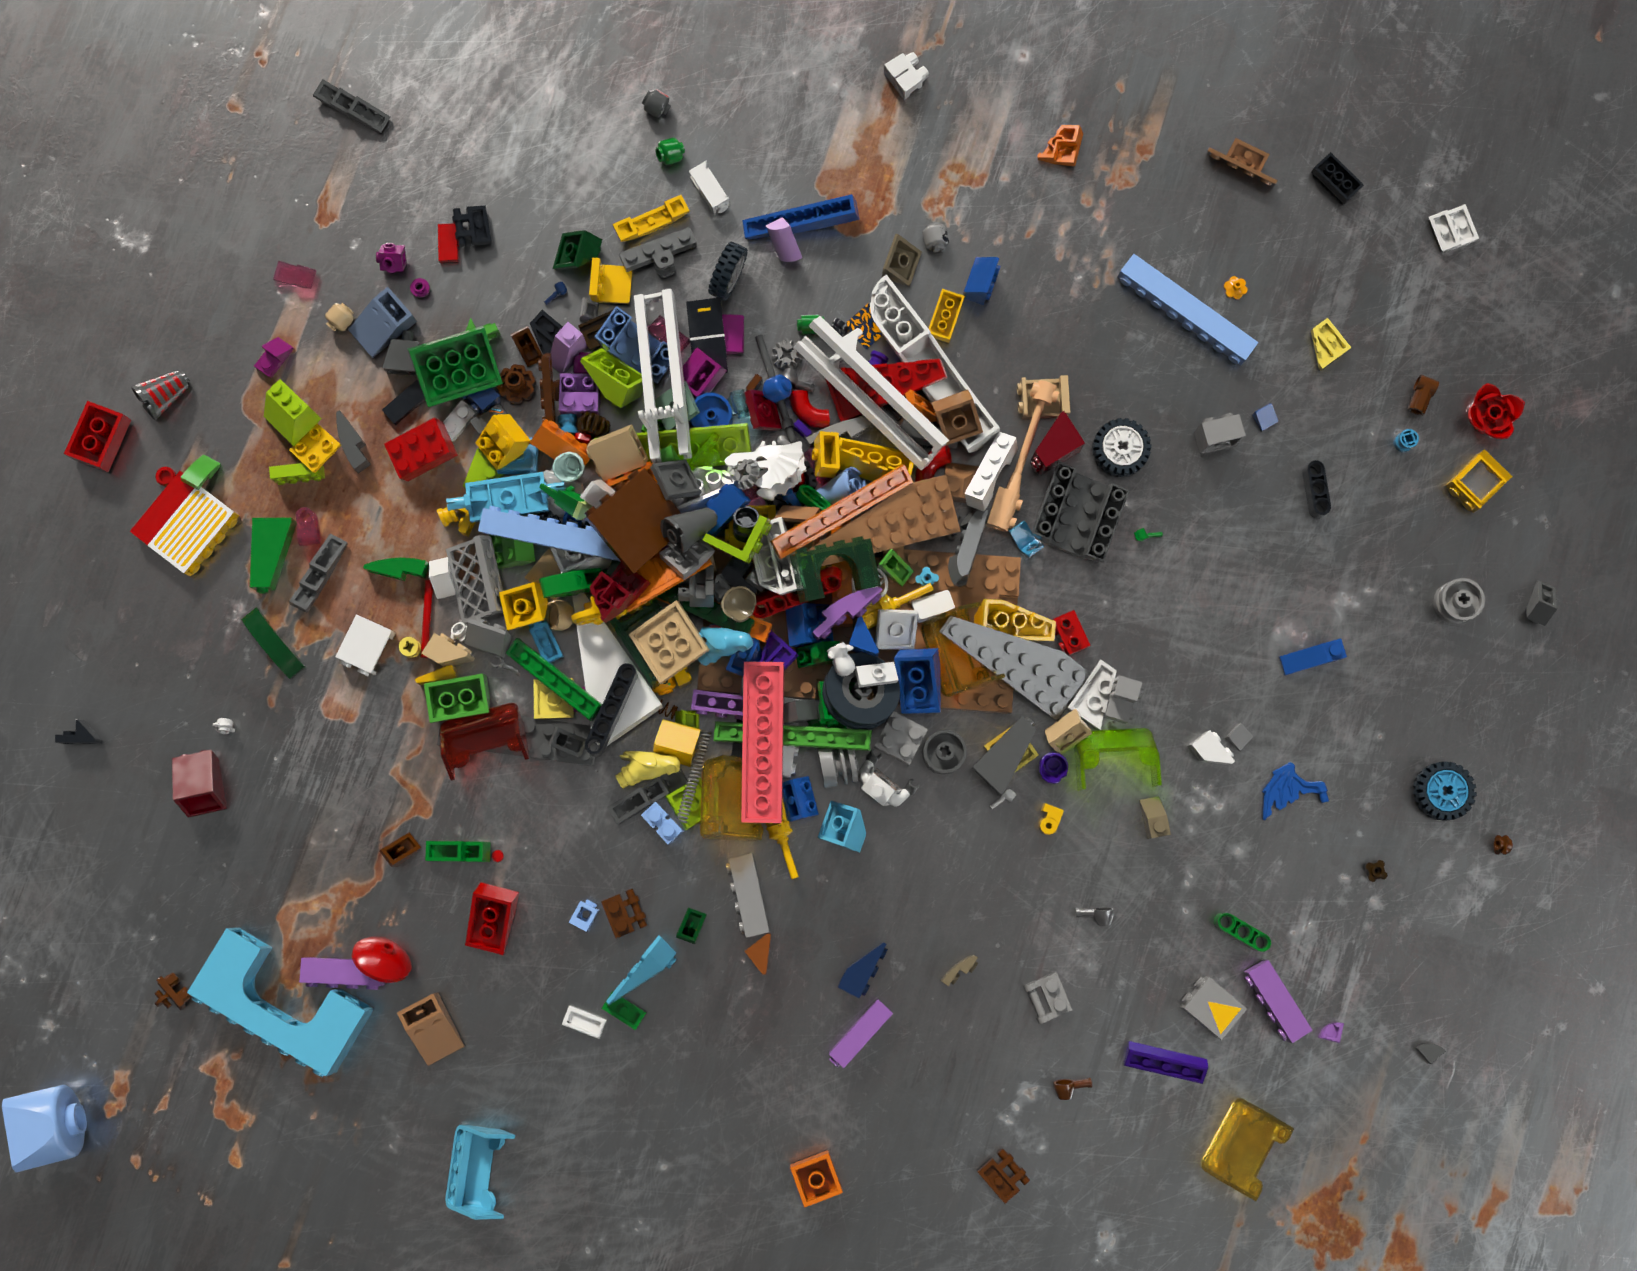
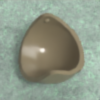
[721,586,756,622]

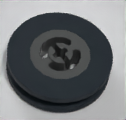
[822,653,900,730]

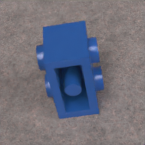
[783,776,819,822]

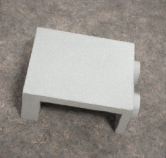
[335,614,396,676]

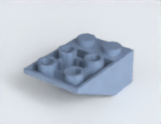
[348,287,417,358]

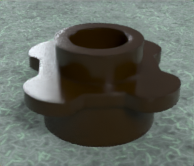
[1365,860,1388,882]

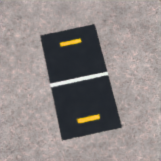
[686,298,728,373]

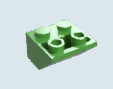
[489,535,535,569]

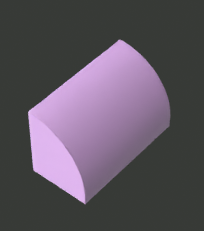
[766,217,802,262]

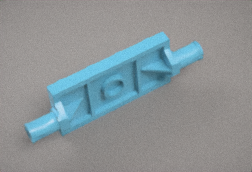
[446,472,565,523]

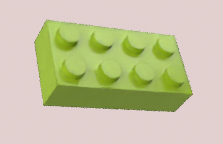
[269,463,325,485]

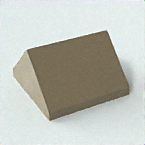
[882,234,922,286]

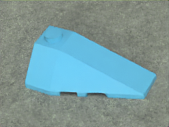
[606,935,677,1005]

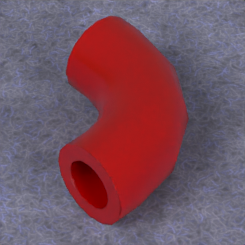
[789,390,830,429]
[915,445,952,482]

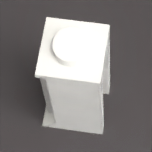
[689,160,730,214]

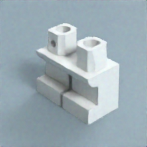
[883,52,929,100]

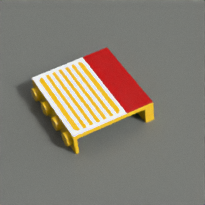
[130,471,239,576]

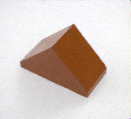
[745,933,771,975]

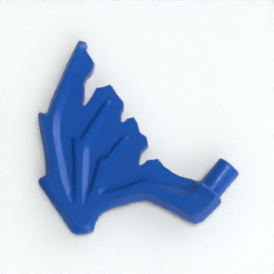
[1262,762,1329,820]

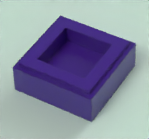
[794,419,812,441]

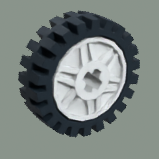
[1092,418,1151,477]

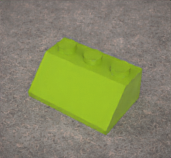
[264,379,322,446]

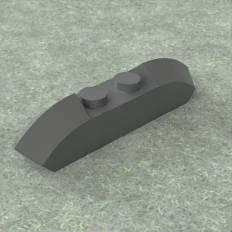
[948,508,988,587]

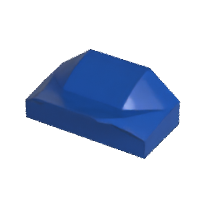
[726,638,762,677]

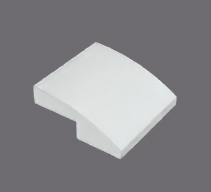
[1428,204,1479,252]

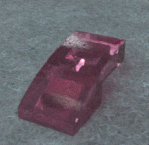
[273,261,316,289]
[648,315,690,353]

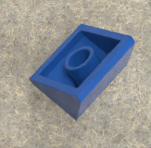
[849,616,879,657]

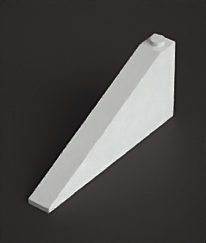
[572,593,663,746]

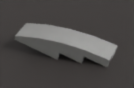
[806,416,875,449]

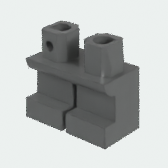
[678,565,714,607]

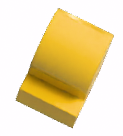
[1039,803,1064,835]

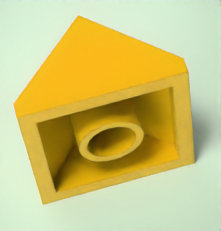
[653,719,701,767]

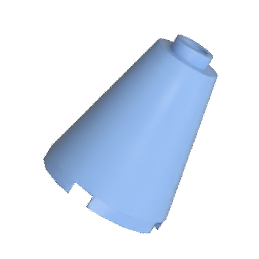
[816,467,867,505]

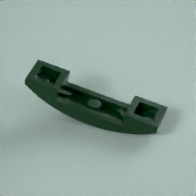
[241,607,306,679]

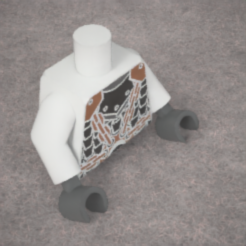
[858,749,919,807]

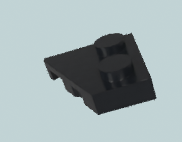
[529,310,563,354]

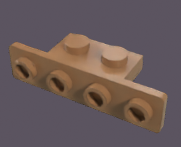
[1208,138,1278,186]

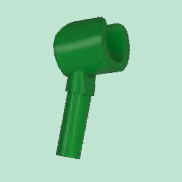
[1134,528,1163,542]

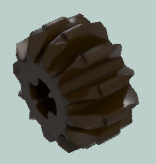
[577,412,611,439]

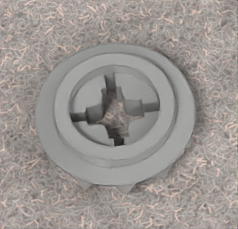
[772,339,802,370]
[732,459,760,490]

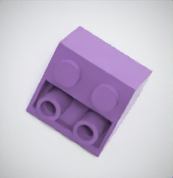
[559,373,601,418]

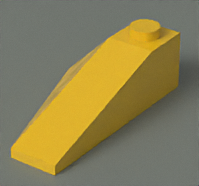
[974,599,1056,641]

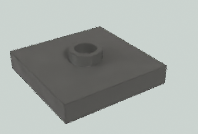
[650,459,702,500]

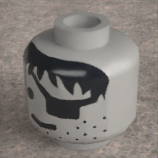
[922,222,949,252]

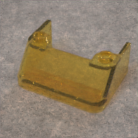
[921,602,1005,697]

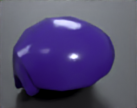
[1038,752,1069,784]

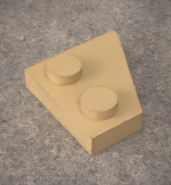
[525,549,561,601]

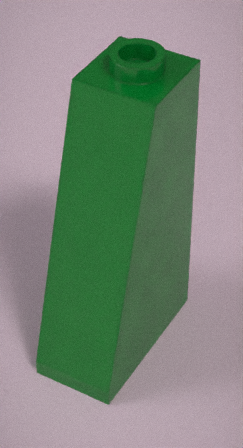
[250,518,297,594]

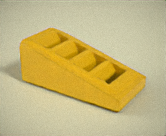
[415,664,459,685]

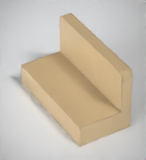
[1045,709,1092,755]

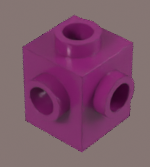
[376,243,407,273]

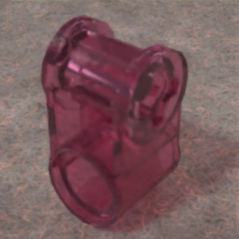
[296,507,321,546]

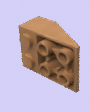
[397,992,465,1066]

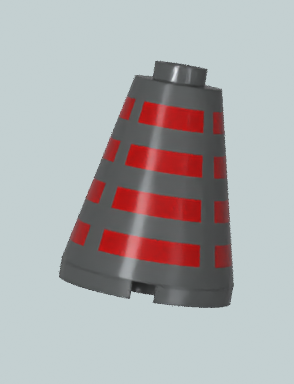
[131,371,190,420]

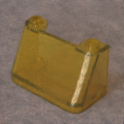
[700,755,763,841]
[1202,1098,1294,1201]

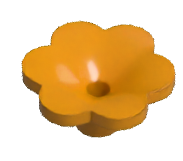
[1224,276,1248,300]

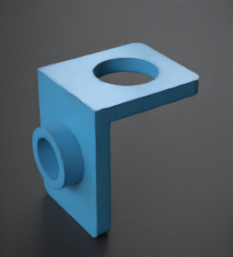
[1009,521,1044,557]

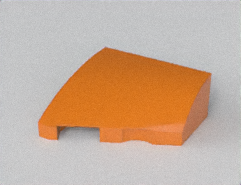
[1037,125,1083,166]

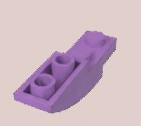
[812,587,883,640]

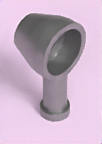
[781,368,815,393]
[1076,907,1114,926]

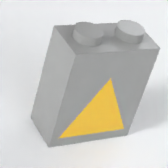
[1181,976,1247,1040]

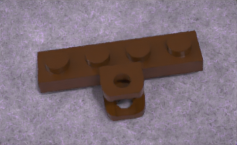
[538,353,560,423]

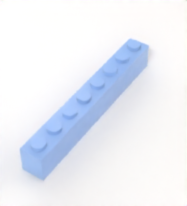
[1118,254,1259,365]
[478,506,621,562]

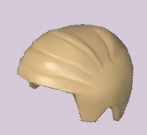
[548,600,575,631]

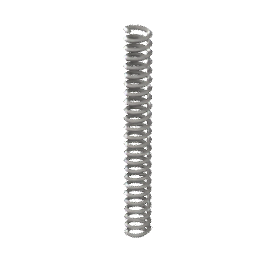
[676,730,712,823]

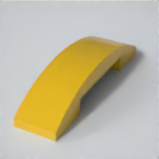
[613,195,690,242]

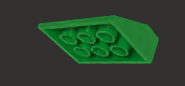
[407,326,503,407]

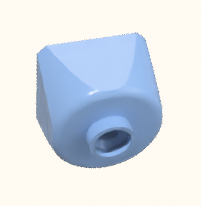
[2,1085,87,1172]

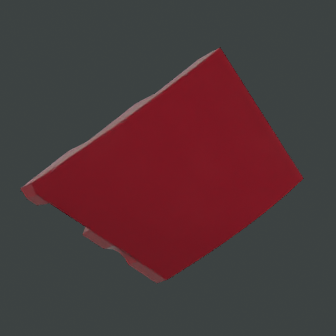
[590,563,651,623]

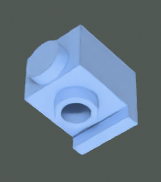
[569,899,600,932]

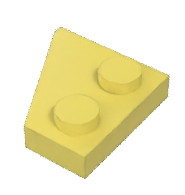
[1311,318,1351,371]

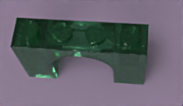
[790,536,881,603]

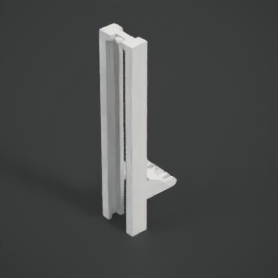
[634,289,692,463]
[794,316,949,470]

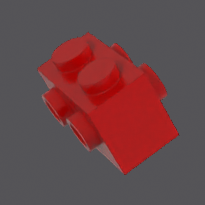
[1052,610,1091,656]

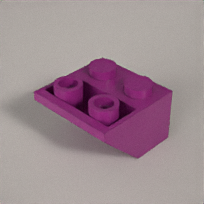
[682,348,727,397]

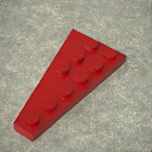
[825,359,948,422]

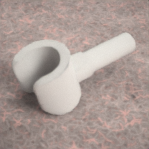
[990,789,1016,809]

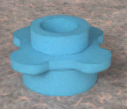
[915,567,939,586]

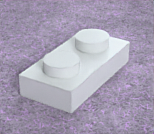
[443,400,478,443]

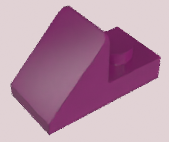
[254,337,294,378]

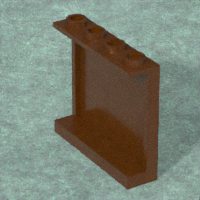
[581,468,681,576]

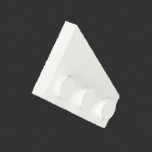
[1067,660,1117,730]

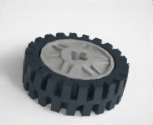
[708,241,748,301]

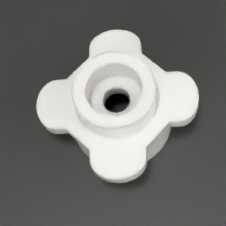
[450,622,467,642]
[213,718,236,734]

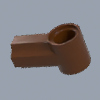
[1408,374,1439,416]

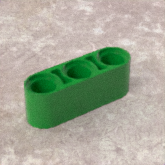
[1214,913,1271,952]

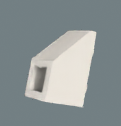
[1188,730,1235,765]

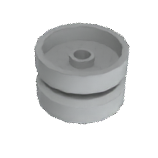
[1433,578,1485,624]

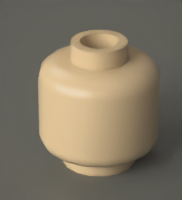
[325,303,354,332]

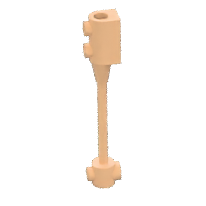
[986,380,1059,532]

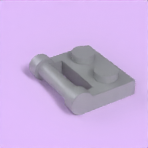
[1024,972,1073,1024]

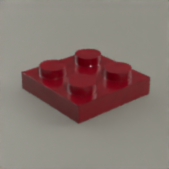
[744,389,782,431]

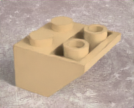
[422,633,475,667]

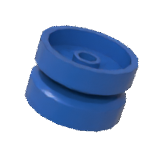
[690,393,733,428]

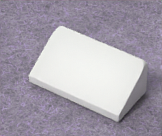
[911,590,956,623]

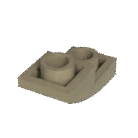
[940,955,978,986]

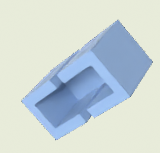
[641,802,684,845]

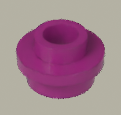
[410,278,430,297]

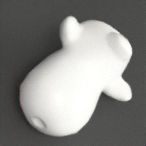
[827,642,855,676]

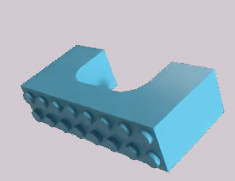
[187,927,375,1077]

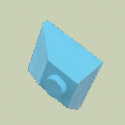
[817,801,866,853]

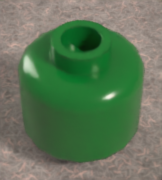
[655,137,685,165]

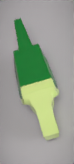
[539,483,592,520]

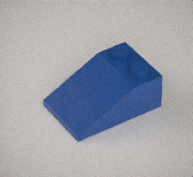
[894,648,941,714]

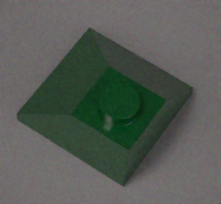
[552,230,603,270]

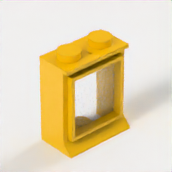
[1445,449,1513,513]

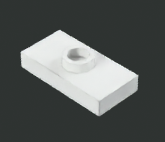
[855,662,898,688]

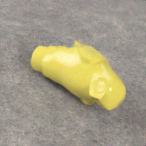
[615,751,680,789]

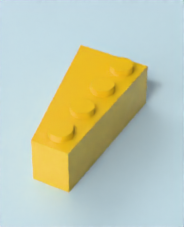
[839,437,914,482]

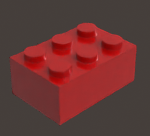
[64,401,131,472]
[384,418,458,481]

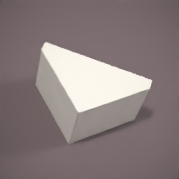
[429,557,456,599]

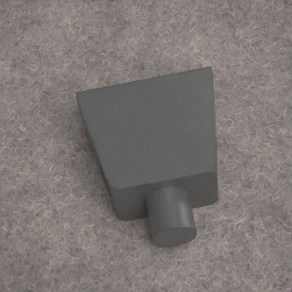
[383,330,420,376]

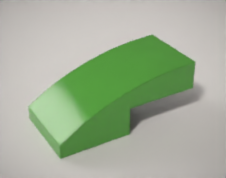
[181,455,221,490]

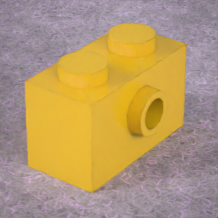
[812,431,840,478]

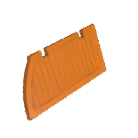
[627,549,713,612]

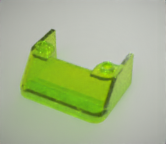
[1074,728,1162,791]

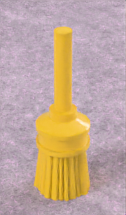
[862,583,934,630]
[765,799,799,879]

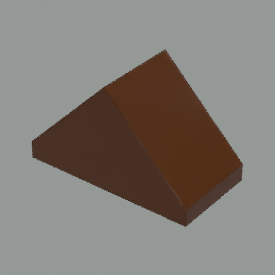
[510,326,543,367]
[379,832,421,867]

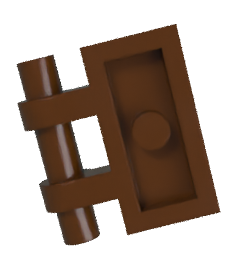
[601,888,647,939]
[977,1148,1030,1204]

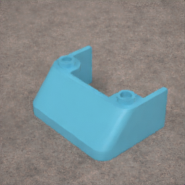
[445,1125,515,1220]

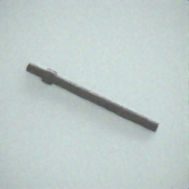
[755,335,797,444]

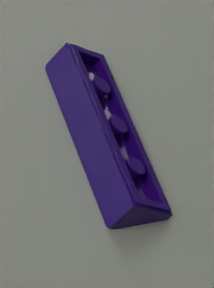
[1124,1041,1208,1084]

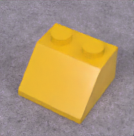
[499,582,548,631]

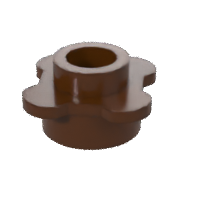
[1494,835,1513,855]

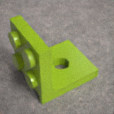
[703,515,772,563]

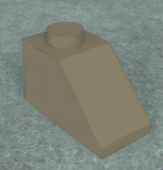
[1139,796,1171,839]

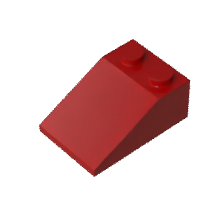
[465,883,519,955]

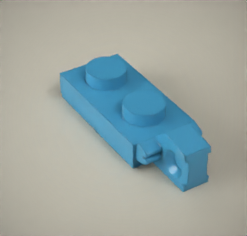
[529,619,564,663]

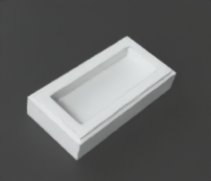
[562,1005,607,1039]

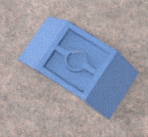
[594,306,670,384]

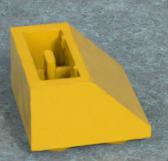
[475,414,531,470]

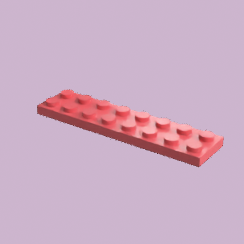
[741,662,784,823]

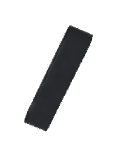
[585,663,638,757]

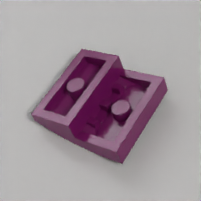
[722,314,744,355]

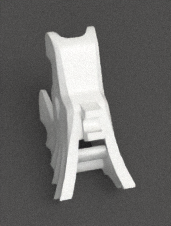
[725,441,807,501]

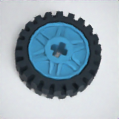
[1413,762,1477,821]

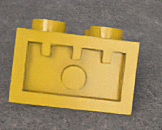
[589,258,633,304]
[289,423,341,473]

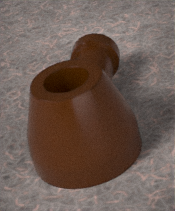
[1054,1078,1092,1100]

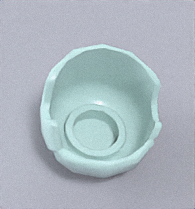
[552,452,585,482]

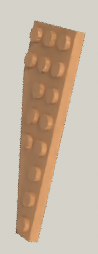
[808,475,961,569]

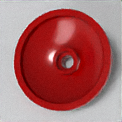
[352,937,412,983]

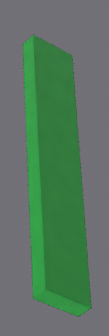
[505,637,602,721]

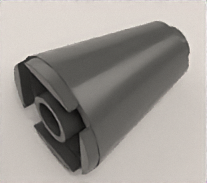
[660,508,718,555]

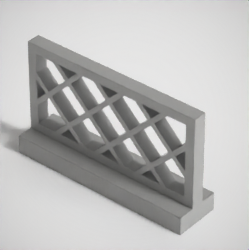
[446,535,503,624]

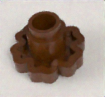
[497,364,536,404]

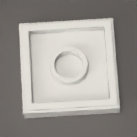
[875,609,919,650]

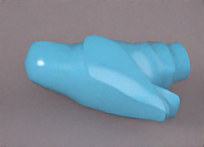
[698,627,753,666]

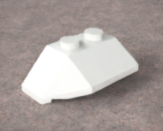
[753,517,801,595]

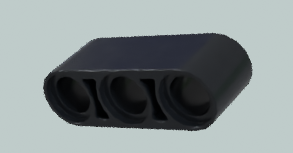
[1303,460,1331,519]

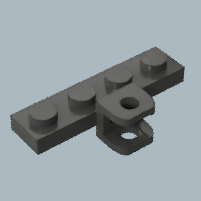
[619,227,697,278]

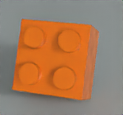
[790,1150,843,1208]

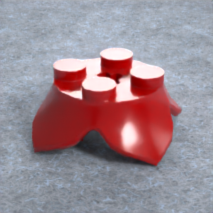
[1468,383,1525,439]

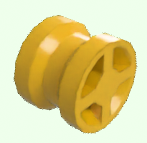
[437,507,459,527]

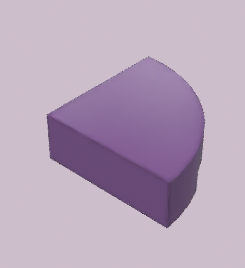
[1318,1022,1344,1043]

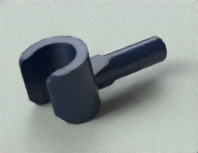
[544,281,567,305]

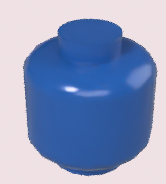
[763,374,792,403]

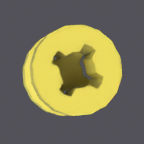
[399,637,421,658]

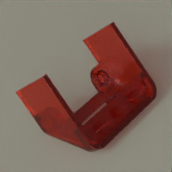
[440,703,529,781]

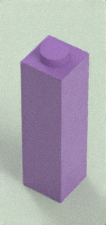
[829,999,893,1068]

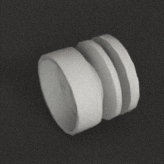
[817,748,859,788]

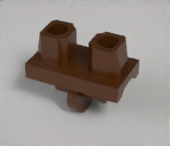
[155,973,192,1011]

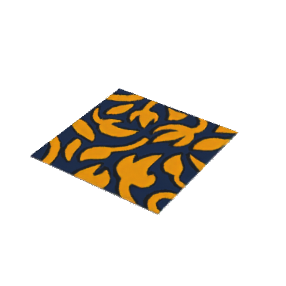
[846,303,883,350]

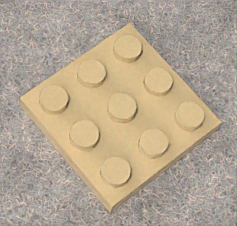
[629,600,710,684]

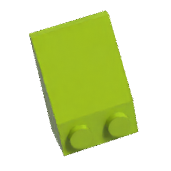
[580,348,643,408]

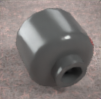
[642,89,671,118]

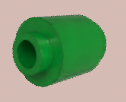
[797,315,824,335]

